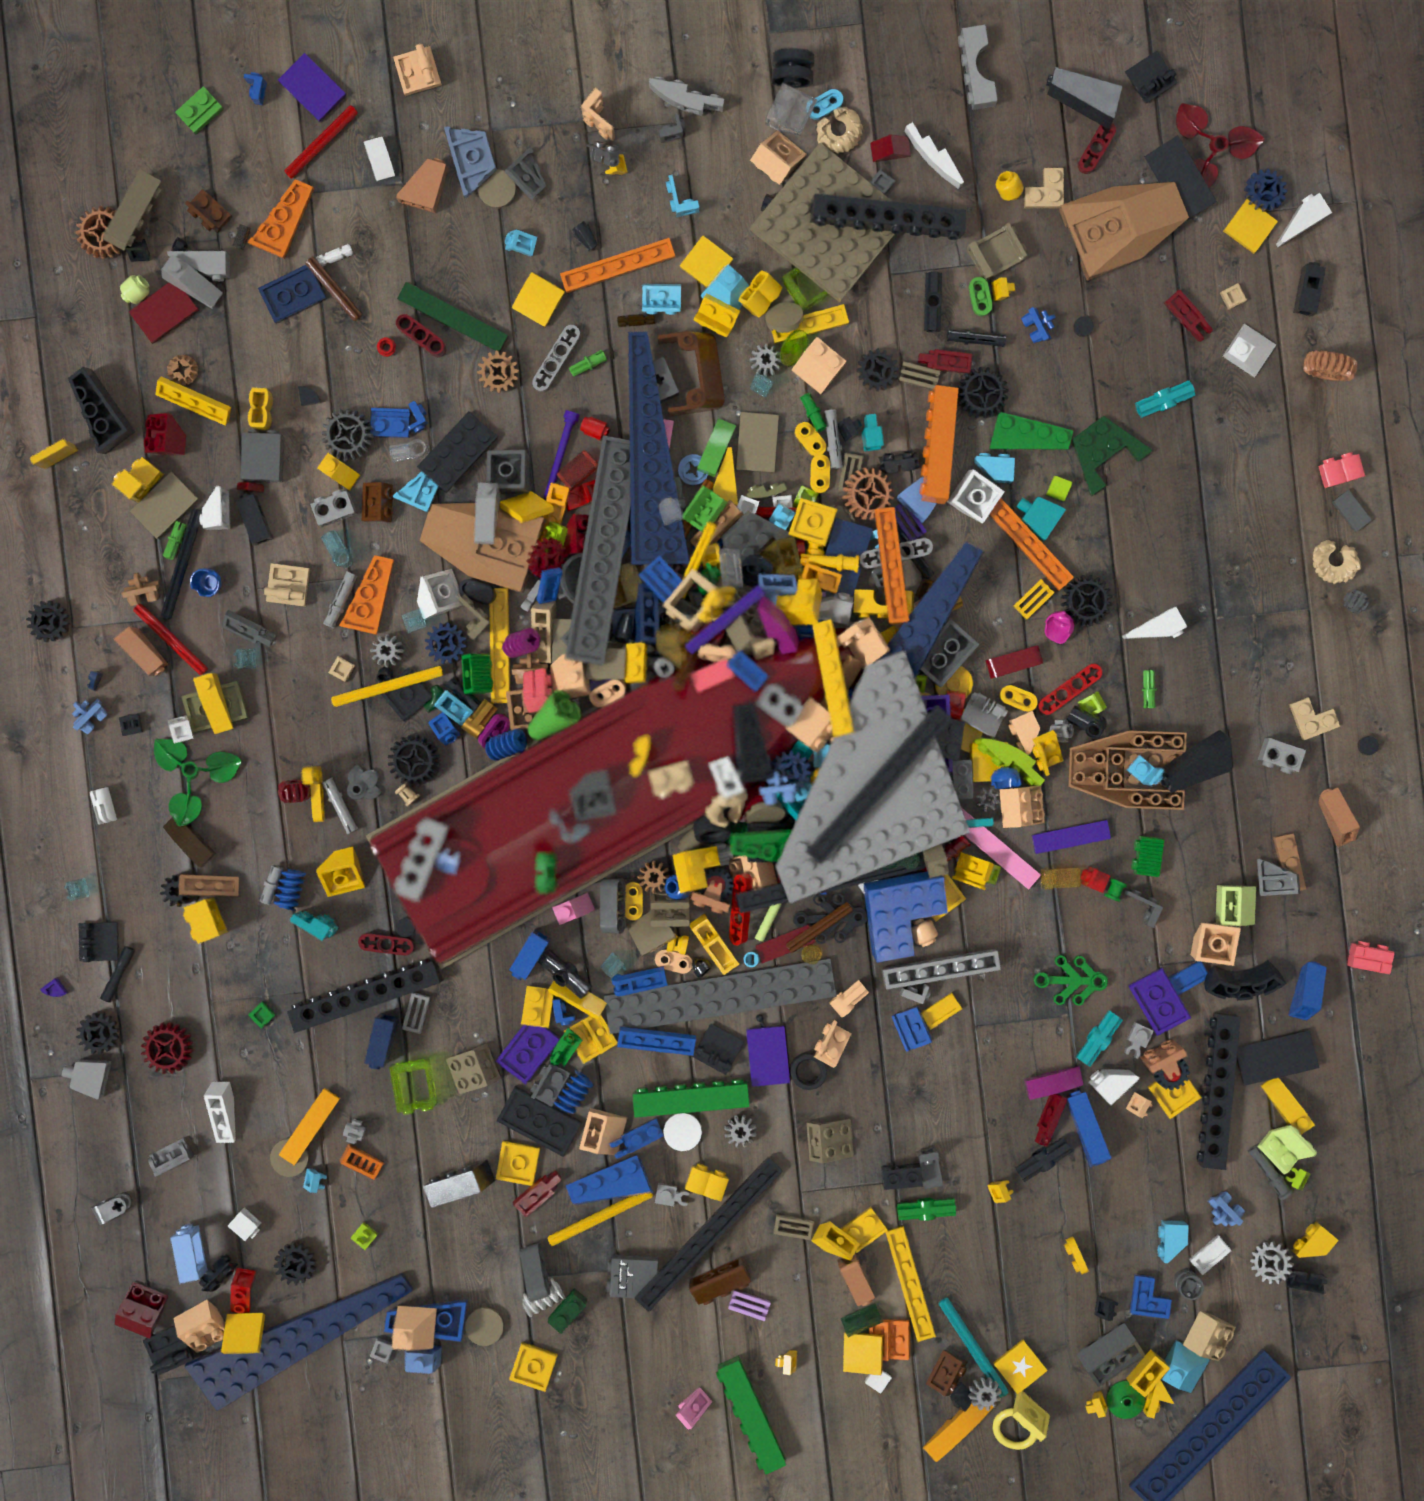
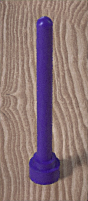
[544,410,580,500]

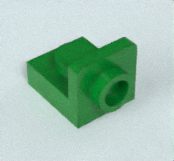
[696,562,722,595]

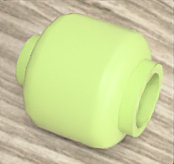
[120,275,149,304]

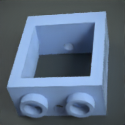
[171,1224,208,1283]

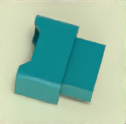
[861,414,884,452]

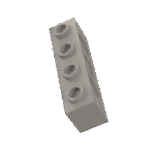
[394,818,449,901]

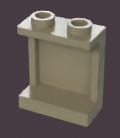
[966,222,1028,281]

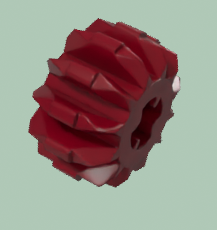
[278,779,311,803]

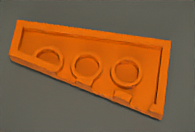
[248,179,314,259]
[339,555,394,635]

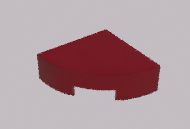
[236,482,264,493]

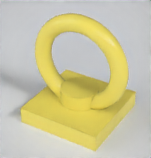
[993,1391,1050,1450]

